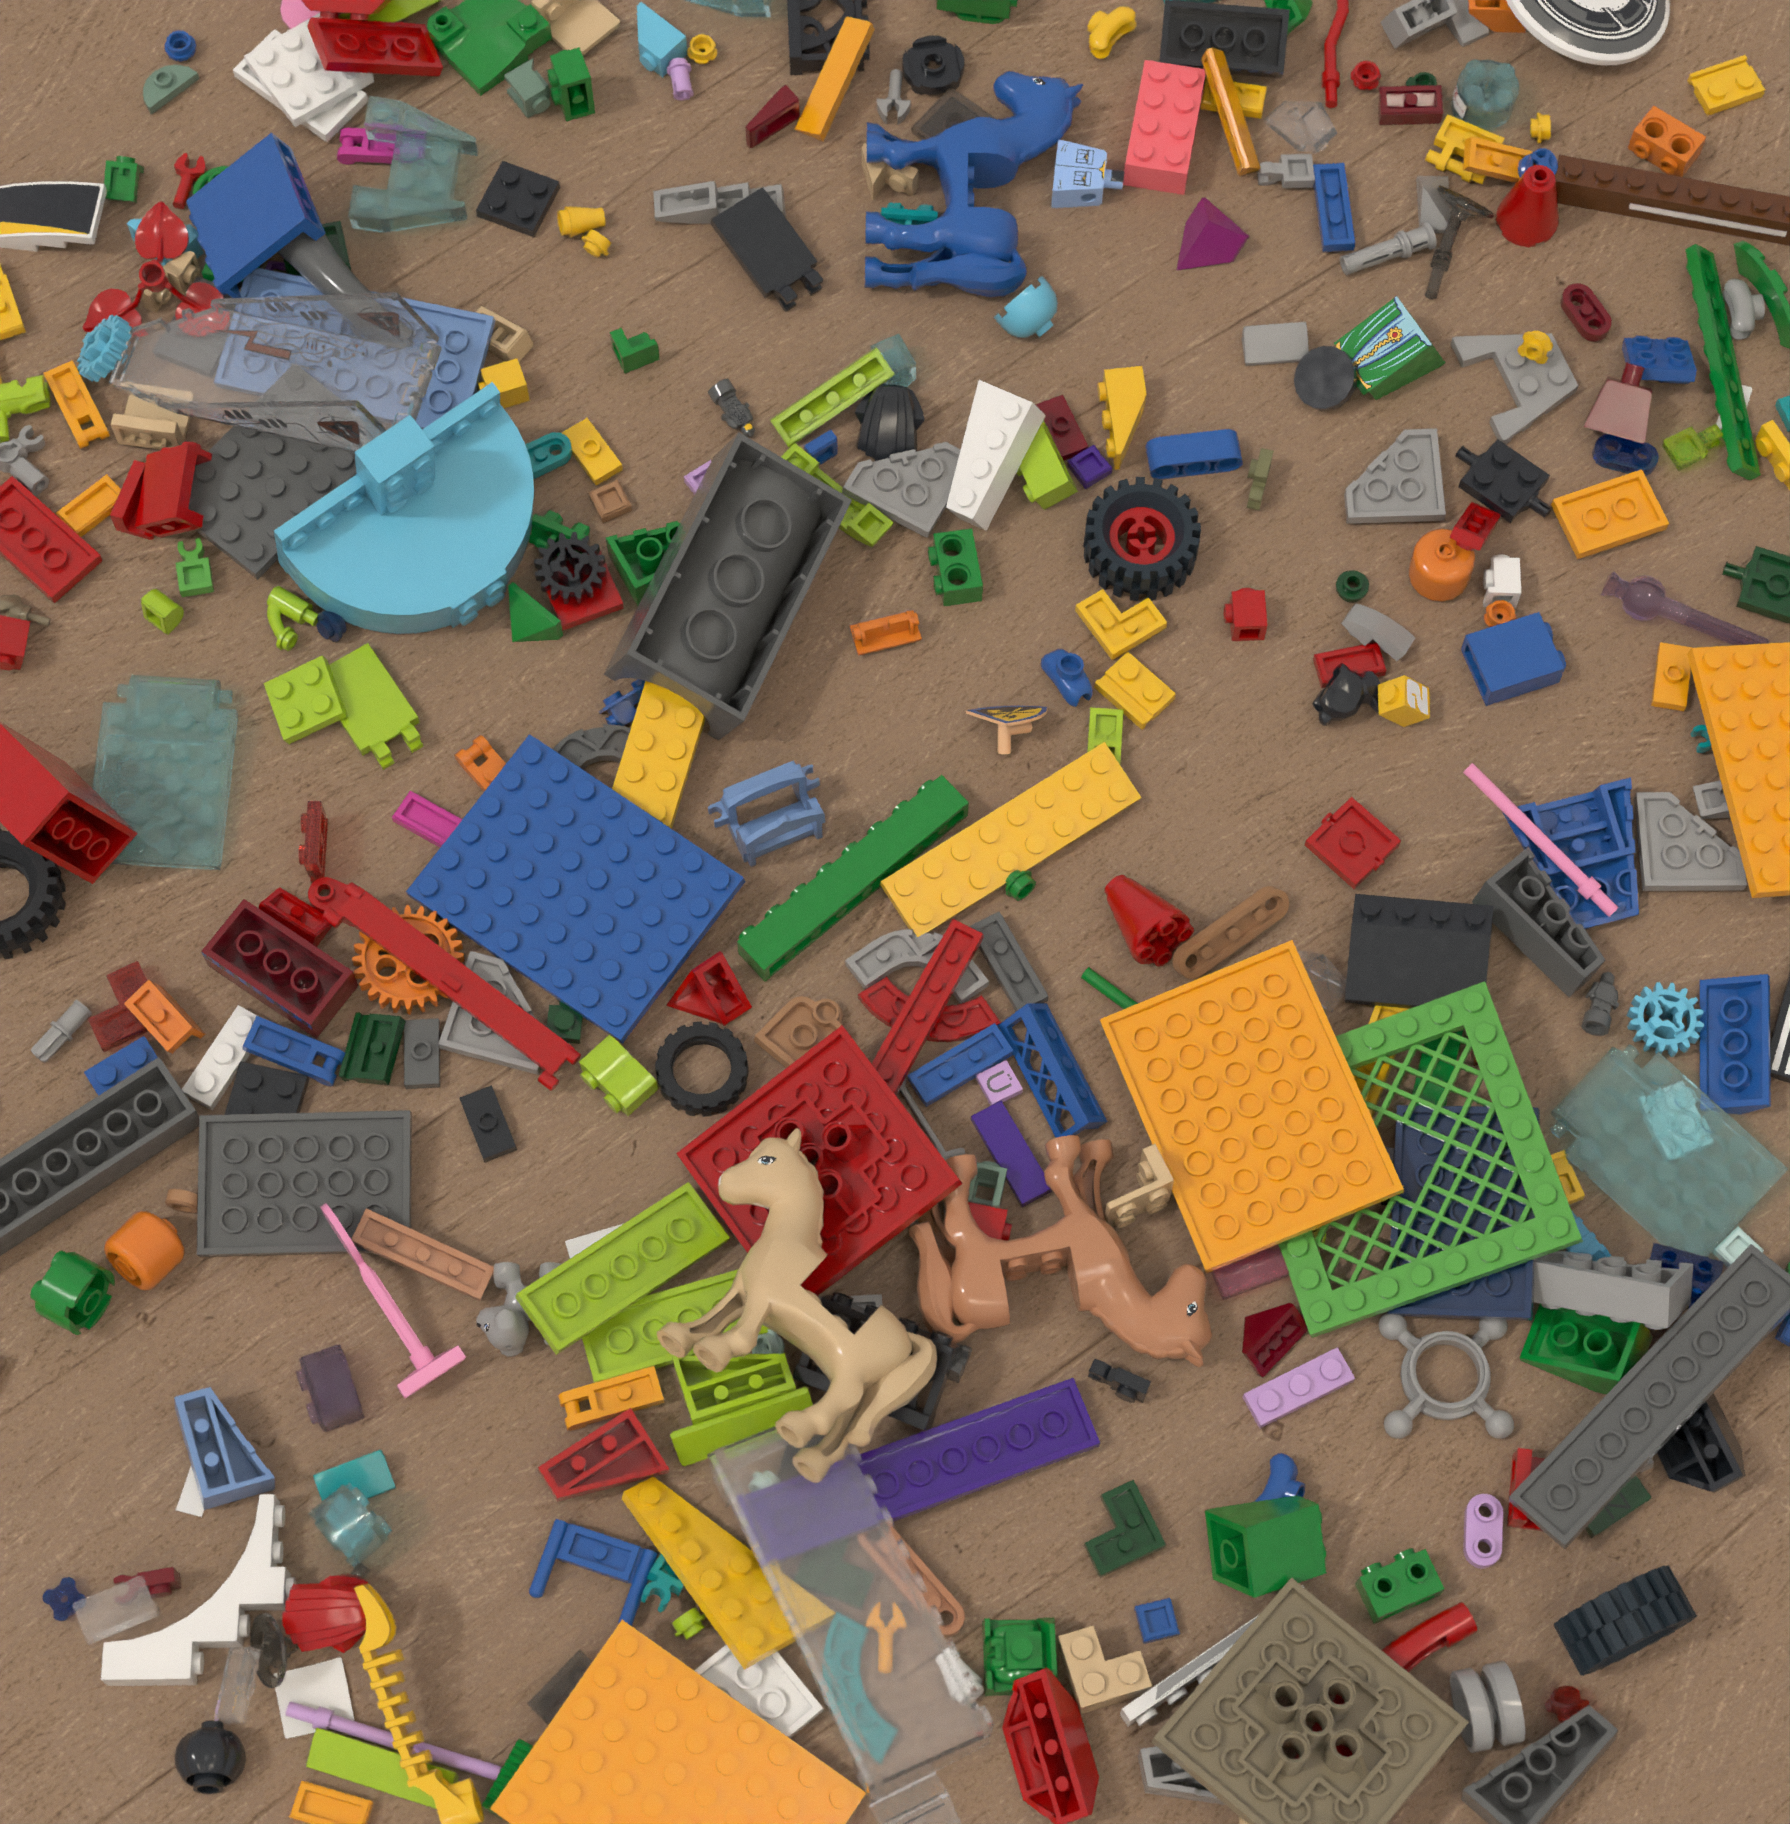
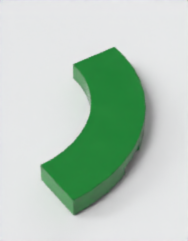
[1733,241,1790,349]

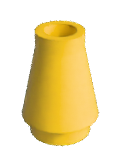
[557,206,605,238]

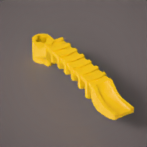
[354,1584,484,1824]

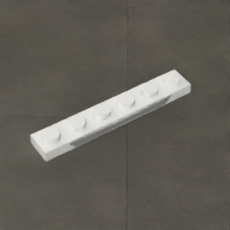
[1120,1585,1305,1727]

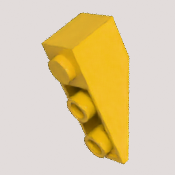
[1097,366,1147,470]

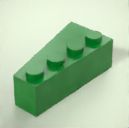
[605,521,680,606]

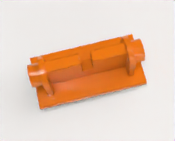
[850,610,922,656]

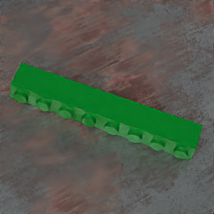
[737,775,969,982]

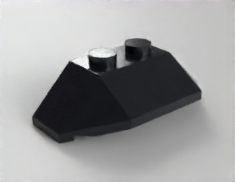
[1657,1393,1746,1493]

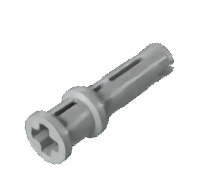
[1339,221,1437,276]

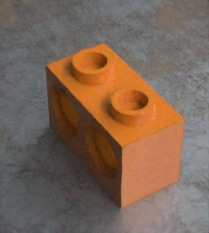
[1628,105,1706,177]

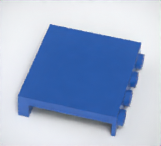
[186,132,325,302]

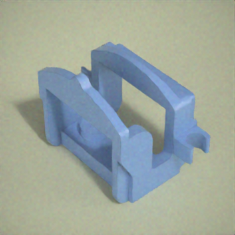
[708,761,825,867]

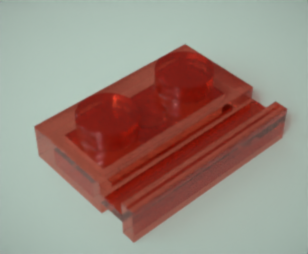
[299,801,328,883]

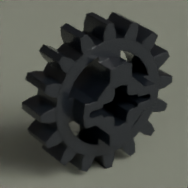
[534,532,606,604]

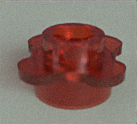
[1545,1686,1590,1723]

